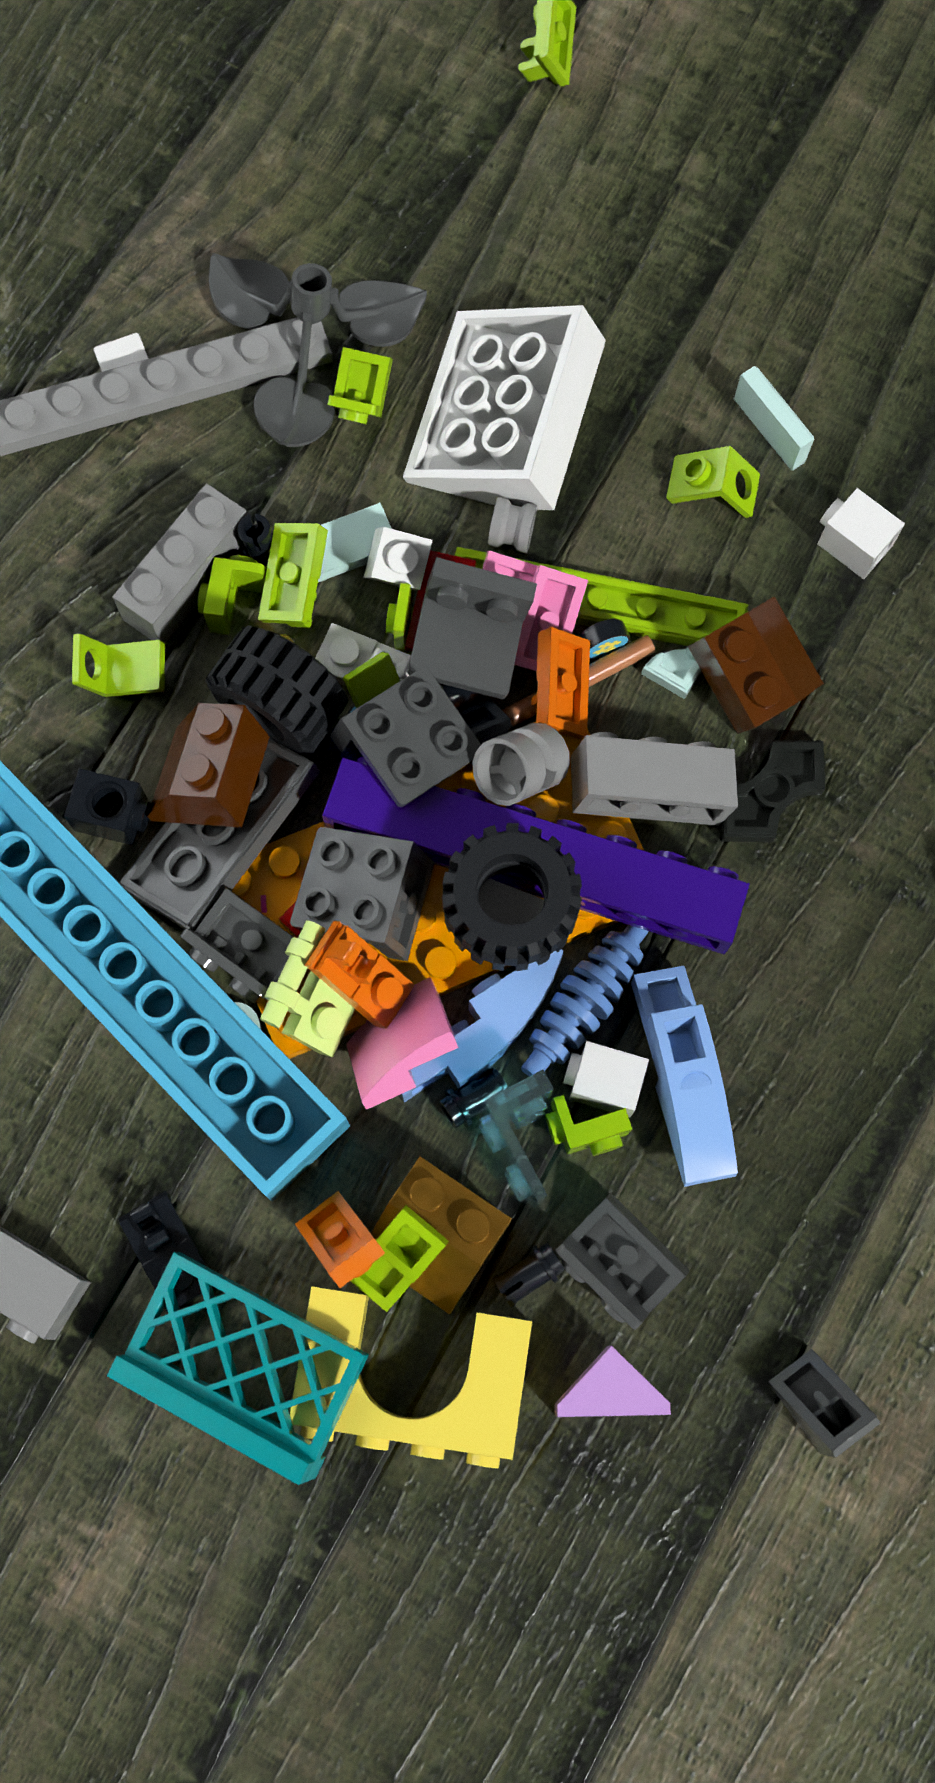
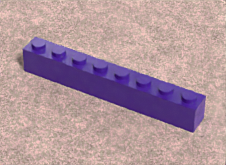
[322,757,750,955]

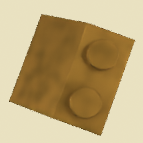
[371,1157,512,1314]

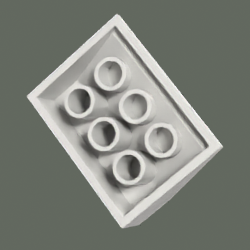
[403,305,606,510]

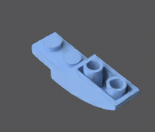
[399,949,563,1102]
[631,966,738,1187]

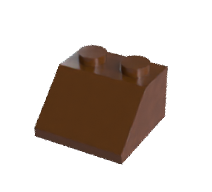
[688,596,824,734]
[147,703,270,828]

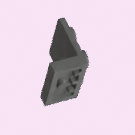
[407,557,537,699]
[330,665,481,807]
[290,827,435,961]

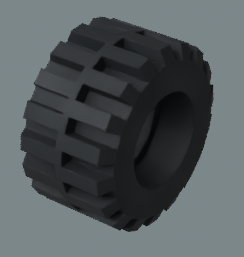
[205,626,348,755]
[442,823,582,971]

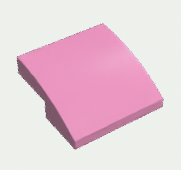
[482,551,588,672]
[346,977,459,1110]

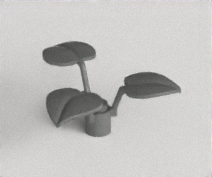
[209,253,427,447]

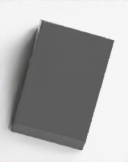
[768,1349,880,1458]

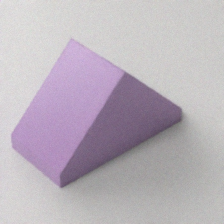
[554,1346,671,1417]

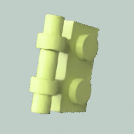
[260,920,355,1058]

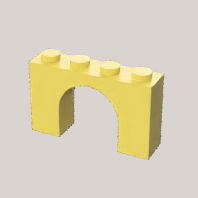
[290,1287,532,1468]

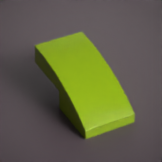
[350,1205,449,1312]

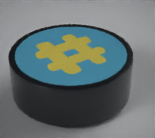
[579,618,630,660]

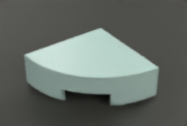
[642,647,702,699]

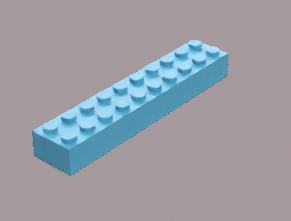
[0,761,350,1202]

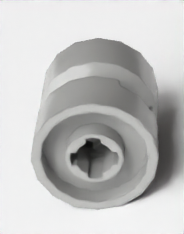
[472,723,570,806]

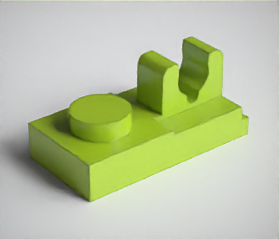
[518,0,576,87]
[258,523,328,628]

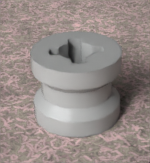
[488,497,537,554]

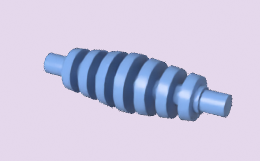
[521,925,649,1081]

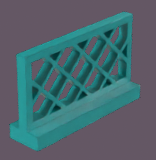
[107,1252,369,1485]

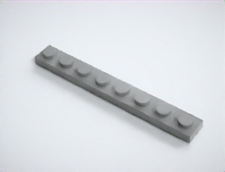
[0,317,333,456]

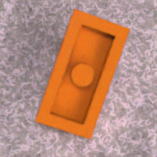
[531,627,590,739]
[305,921,415,1029]
[295,1191,385,1288]

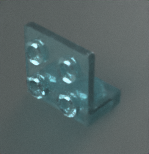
[478,1070,554,1208]

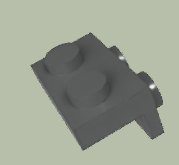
[180,888,294,1003]
[556,1193,690,1329]

